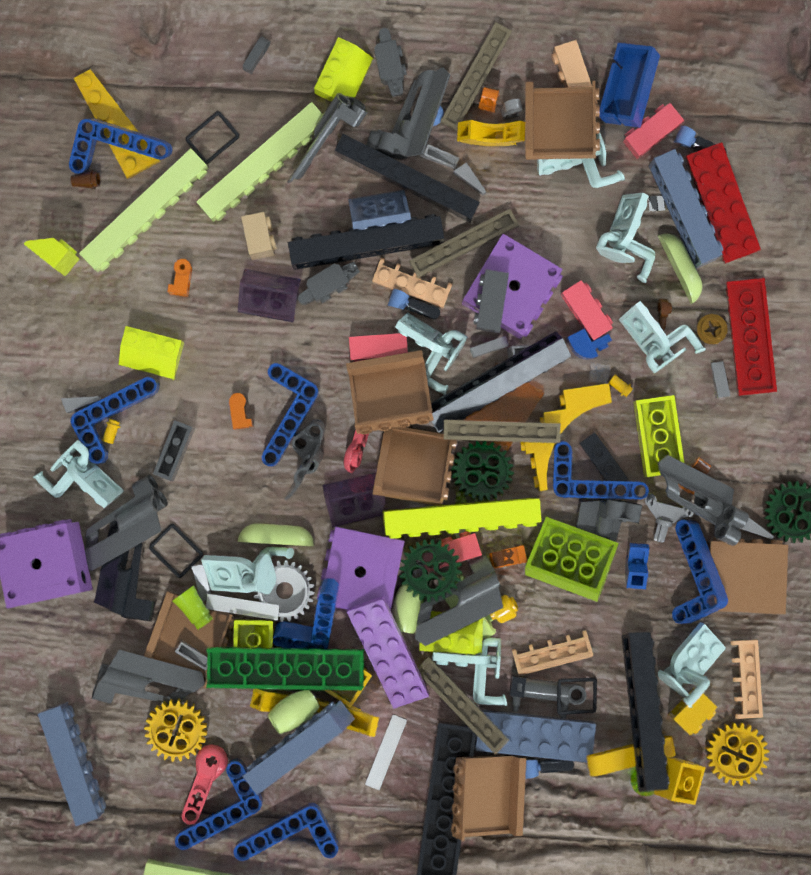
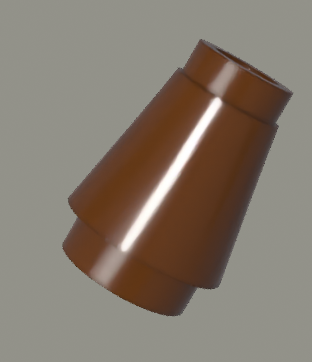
[71,170,101,189]

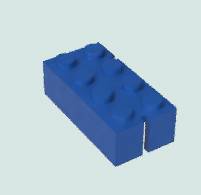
[599,43,660,128]

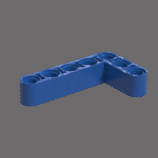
[69,118,172,174]
[262,363,319,467]
[70,377,159,464]
[553,441,649,500]
[672,520,728,624]
[273,578,339,649]
[175,758,263,850]
[234,803,339,861]

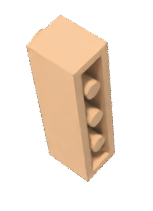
[551,40,600,109]

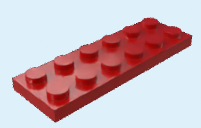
[685,142,761,264]
[725,278,777,396]

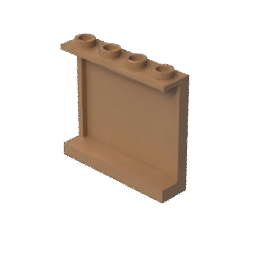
[525,81,600,160]
[346,350,434,434]
[373,427,457,506]
[708,537,788,614]
[144,591,236,688]
[451,755,526,841]

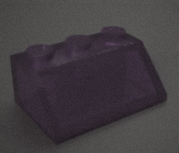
[238,269,301,323]
[322,473,387,527]

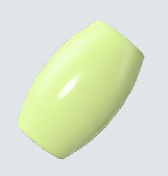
[392,584,424,634]
[268,690,319,734]

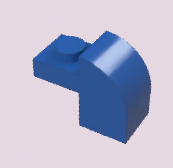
[566,329,612,360]
[625,543,650,589]

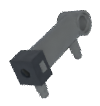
[509,675,586,718]

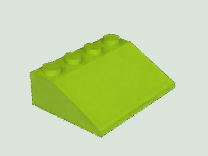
[525,517,619,602]

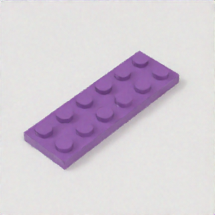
[347,596,429,709]

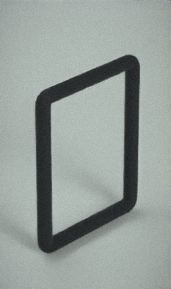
[185,111,239,164]
[149,524,203,578]
[557,678,597,715]

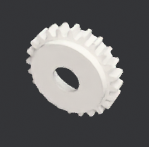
[254,560,315,622]

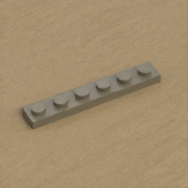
[440,22,512,131]
[409,209,519,279]
[443,420,561,443]
[418,657,510,754]

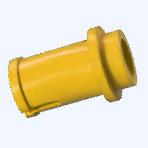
[609,374,633,397]
[102,419,121,444]

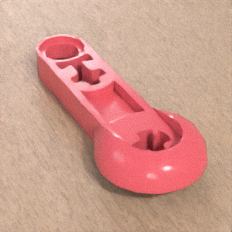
[344,430,369,473]
[182,744,228,825]

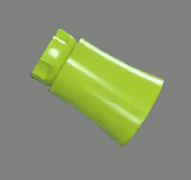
[172,585,213,630]

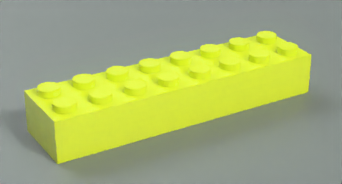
[382,497,542,539]

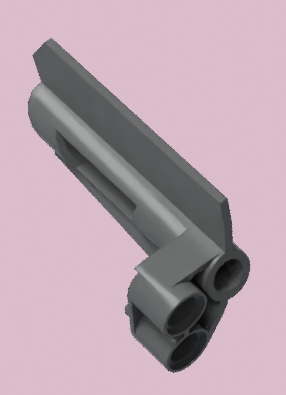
[366,67,450,160]
[287,93,368,183]
[284,419,326,501]
[658,455,749,546]
[85,474,168,571]
[576,499,643,542]
[415,554,503,646]
[92,650,205,704]

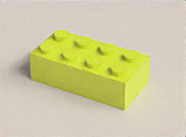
[633,395,684,478]

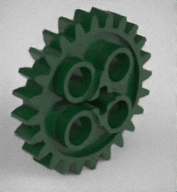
[451,441,514,503]
[763,481,811,543]
[399,539,463,603]

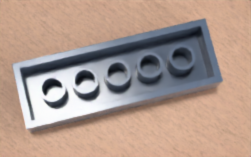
[649,149,723,269]
[243,700,355,795]
[38,702,106,826]
[475,709,596,763]

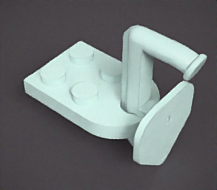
[537,134,625,188]
[596,193,656,283]
[619,301,706,374]
[395,313,468,395]
[33,440,124,508]
[201,547,294,594]
[658,622,726,708]
[432,638,507,706]

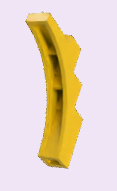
[520,383,612,491]
[250,689,379,737]

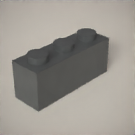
[473,269,509,333]
[153,420,195,482]

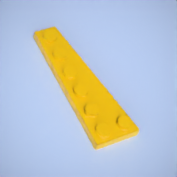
[74,69,161,179]

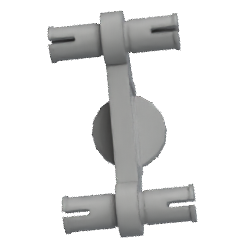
[644,492,693,542]

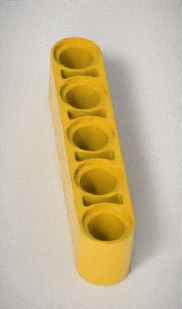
[586,735,676,776]

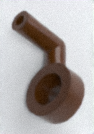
[657,299,672,330]

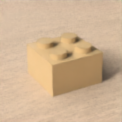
[241,212,277,260]

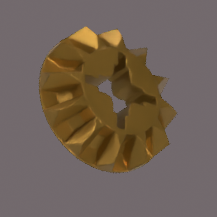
[697,314,728,344]

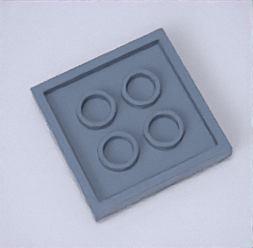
[348,190,411,230]

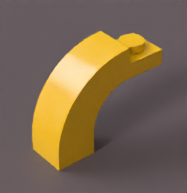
[457,120,525,146]

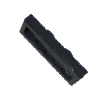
[579,432,628,488]

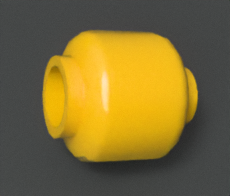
[490,595,519,623]

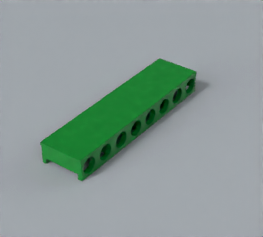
[206,647,364,690]

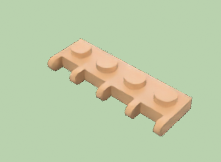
[372,257,453,309]
[512,630,593,676]
[730,639,763,719]

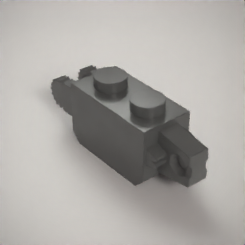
[374,28,407,97]
[298,262,360,305]

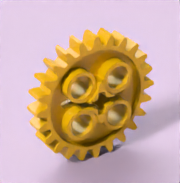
[144,698,208,762]
[705,722,769,786]

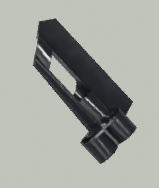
[94,520,155,622]

